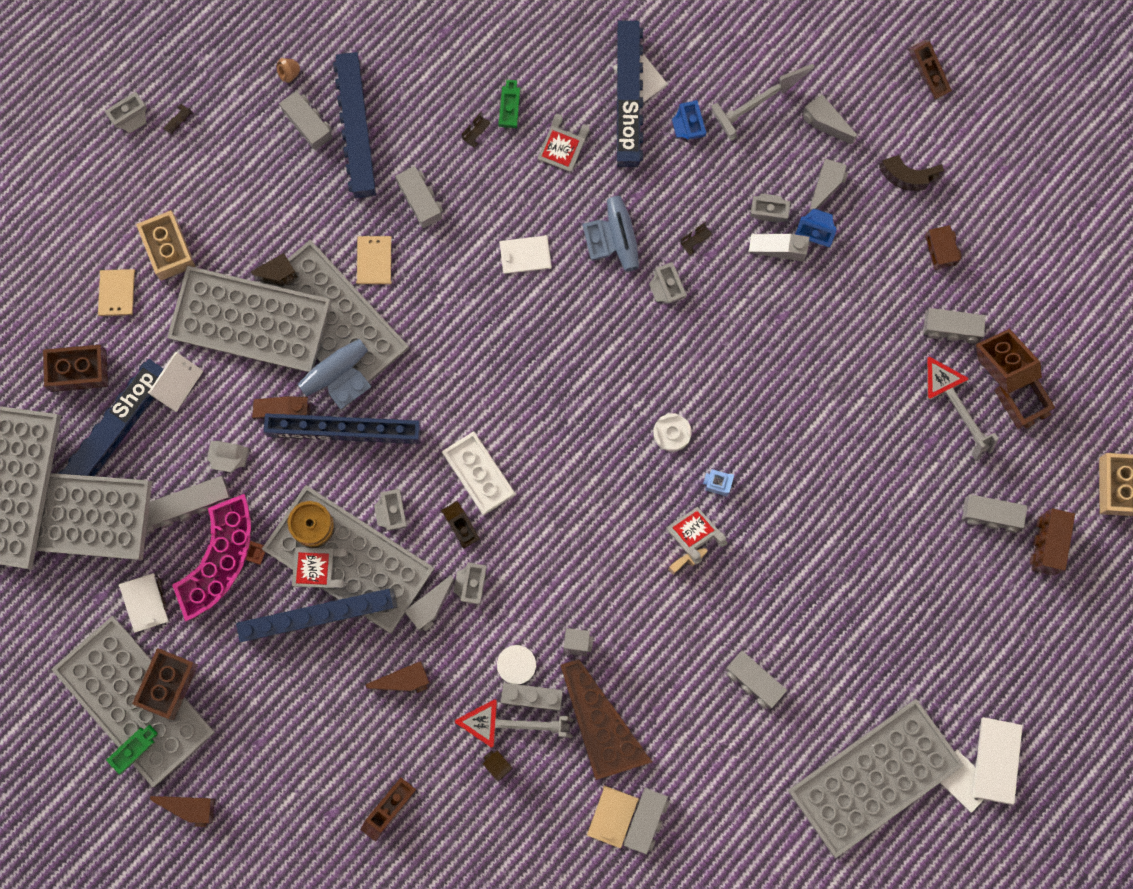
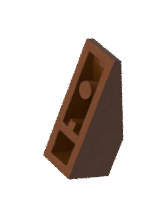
[908,40,952,100]
[252,396,311,419]
[365,661,431,694]
[360,777,416,842]
[150,796,215,827]

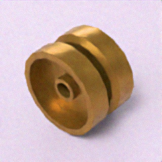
[287,501,334,548]

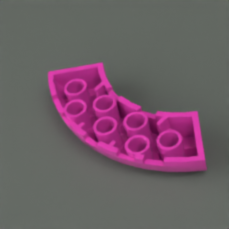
[172,494,251,621]

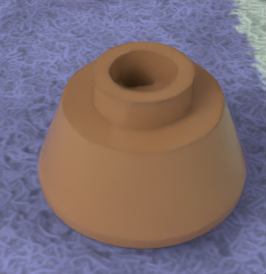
[276,58,300,83]

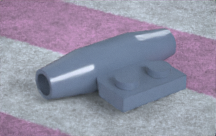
[582,196,639,272]
[297,339,371,410]

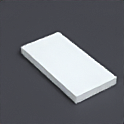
[442,431,516,516]
[972,717,1022,805]

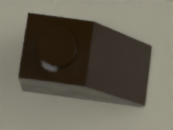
[251,253,298,286]
[441,501,480,549]
[482,750,514,782]

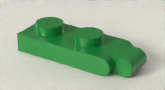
[498,80,520,128]
[106,725,158,775]

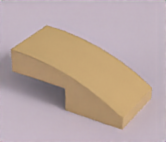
[668,548,708,575]

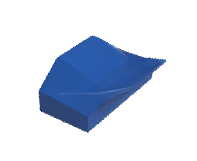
[672,100,706,140]
[795,209,837,247]

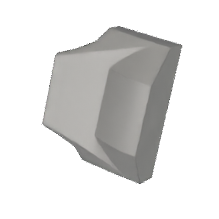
[105,92,147,133]
[750,194,790,222]
[649,262,687,304]
[207,441,249,472]
[374,489,407,531]
[453,562,487,605]

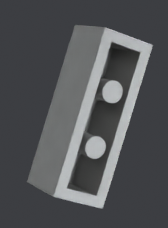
[279,91,332,151]
[395,166,443,229]
[923,308,986,344]
[962,494,1027,533]
[563,628,593,656]
[725,651,787,709]
[501,683,563,711]
[623,788,670,855]

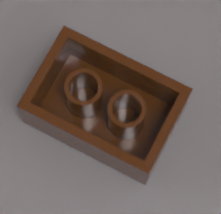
[976,328,1042,394]
[43,344,108,392]
[1030,508,1075,576]
[132,648,199,720]

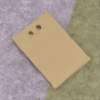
[356,236,392,284]
[98,269,135,316]
[587,786,639,848]

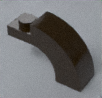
[879,155,945,191]

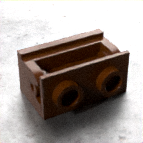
[925,225,961,270]

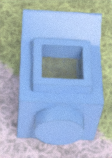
[703,469,734,496]

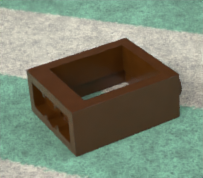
[994,380,1055,429]

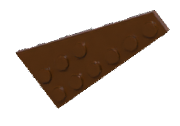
[560,659,652,780]

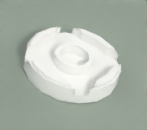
[653,414,691,452]
[497,645,536,685]

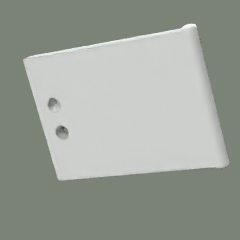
[613,54,668,103]
[499,235,552,274]
[148,352,203,412]
[119,573,169,633]
[940,750,984,813]

